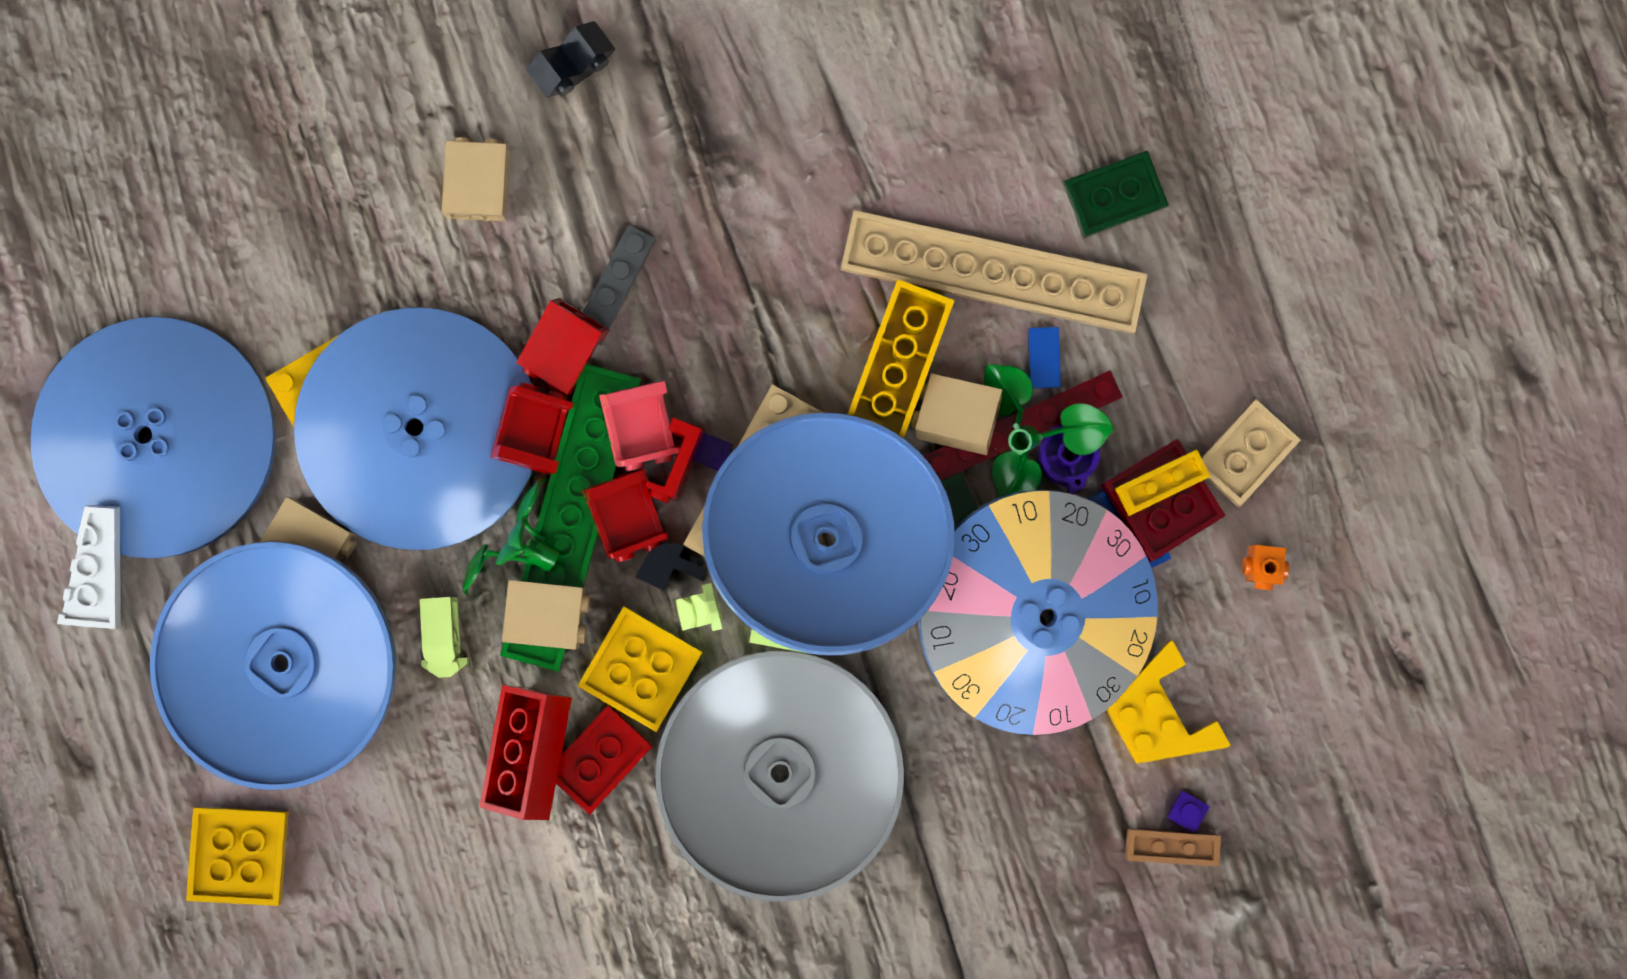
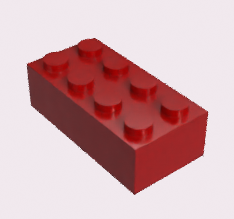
[479,685,572,821]

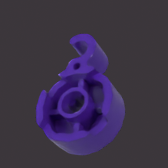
[1037,424,1101,494]

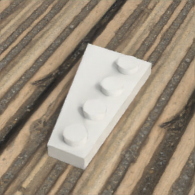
[57,505,121,629]

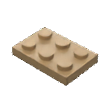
[1201,399,1301,507]

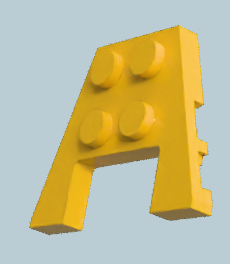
[1106,640,1231,764]

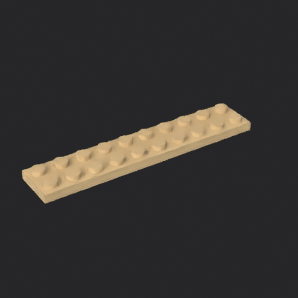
[840,210,1148,334]

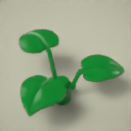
[984,364,1114,497]
[462,476,560,595]

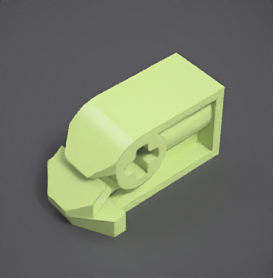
[675,583,723,631]
[420,597,469,678]

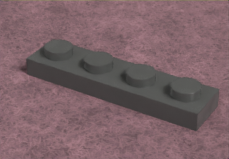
[583,225,656,346]

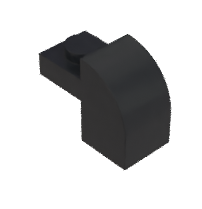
[636,543,708,591]

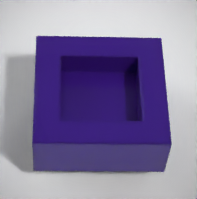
[694,433,733,471]
[1166,790,1210,833]

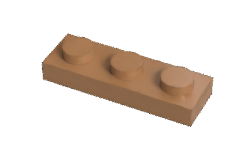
[1125,828,1221,867]

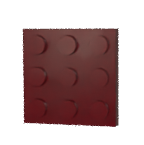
[1101,438,1226,563]

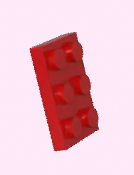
[556,705,653,815]

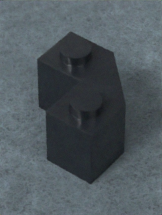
[526,21,615,98]

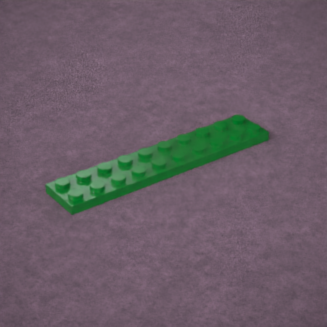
[500,364,642,672]

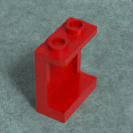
[516,298,610,395]
[490,383,574,474]
[645,418,704,504]
[582,469,669,563]

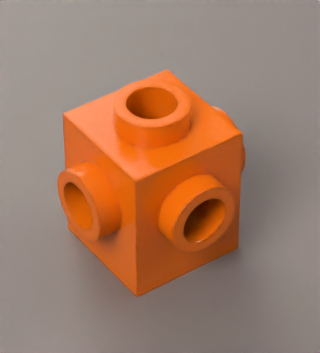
[1242,545,1289,590]

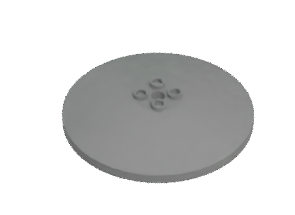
[655,651,904,901]

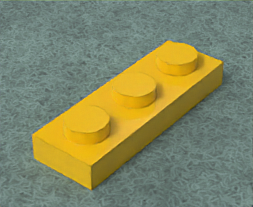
[1115,449,1211,516]

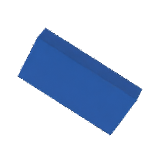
[1028,327,1061,389]

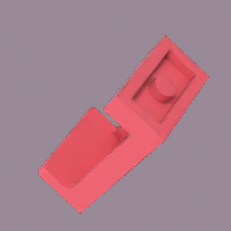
[599,381,680,471]

